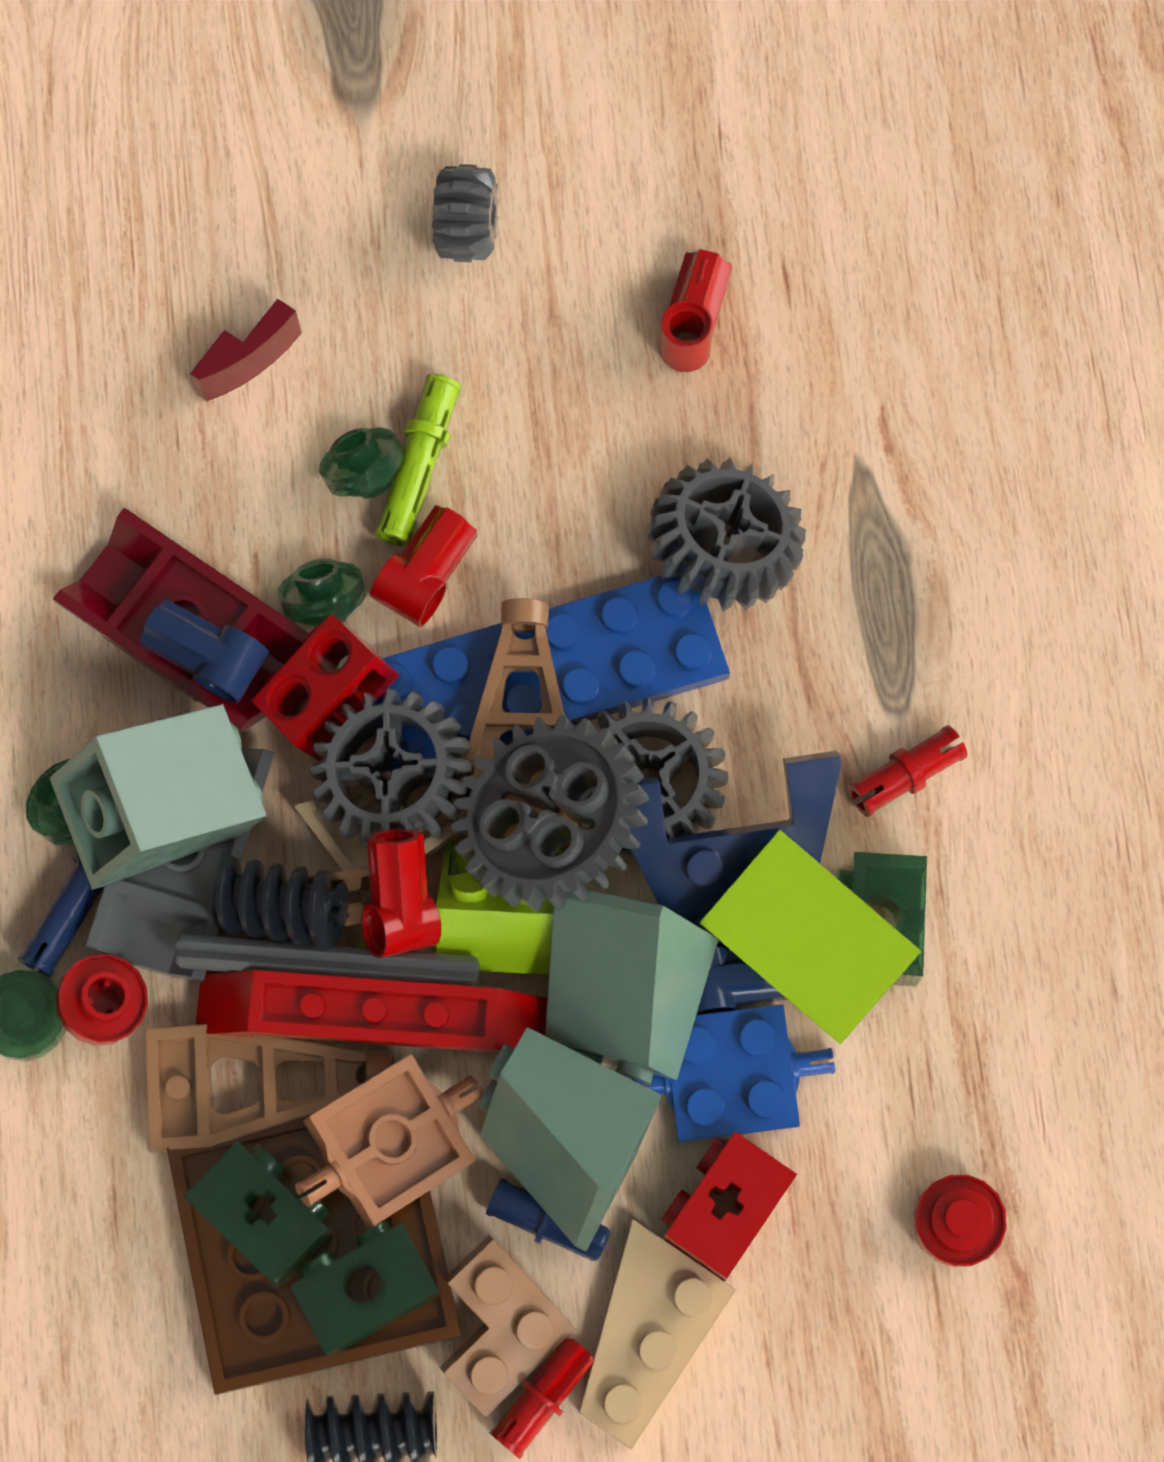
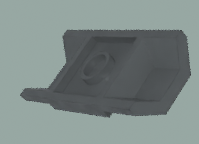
[85,718,275,982]

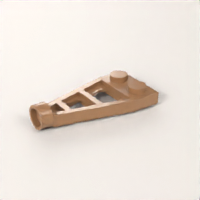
[456,598,579,842]
[145,1024,395,1154]

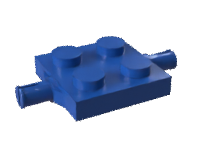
[637,1004,835,1143]

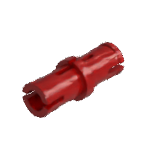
[847,725,968,817]

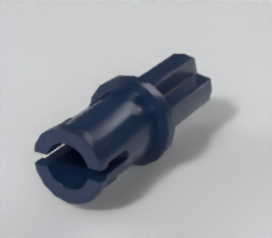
[486,1178,610,1261]

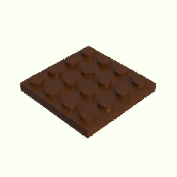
[166,1114,462,1395]

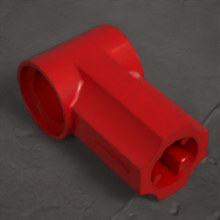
[660,249,732,372]
[370,505,478,628]
[361,829,441,958]

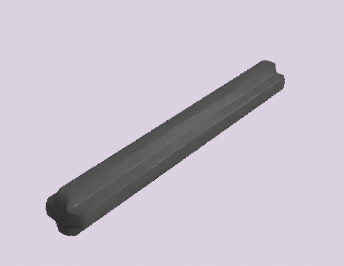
[175,934,480,986]

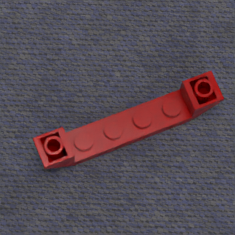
[195,970,548,1056]

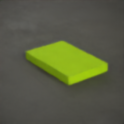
[700,830,921,1045]

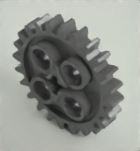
[451,715,649,911]

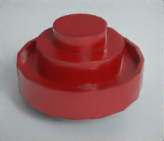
[55,954,148,1046]
[913,1175,1007,1267]

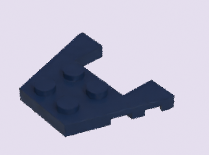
[629,751,841,950]

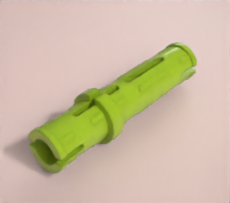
[374,374,462,547]

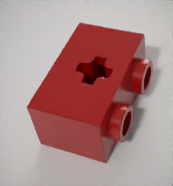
[661,1131,797,1282]

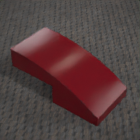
[190,298,302,401]

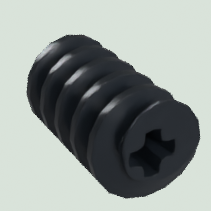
[212,856,349,949]
[305,1391,437,1462]

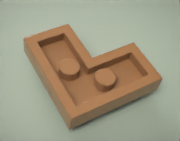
[439,1235,576,1418]

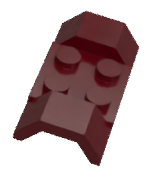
[53,508,308,732]

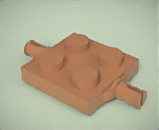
[295,1054,483,1229]

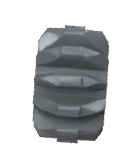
[431,164,499,263]

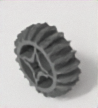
[647,458,806,612]
[309,688,474,849]
[580,697,728,855]

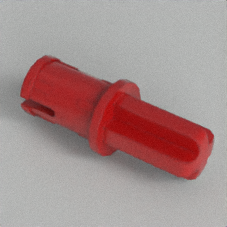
[489,1338,594,1459]

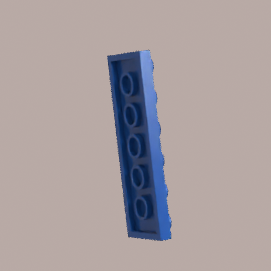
[377,575,730,774]

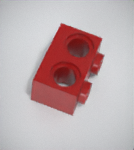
[251,613,400,762]

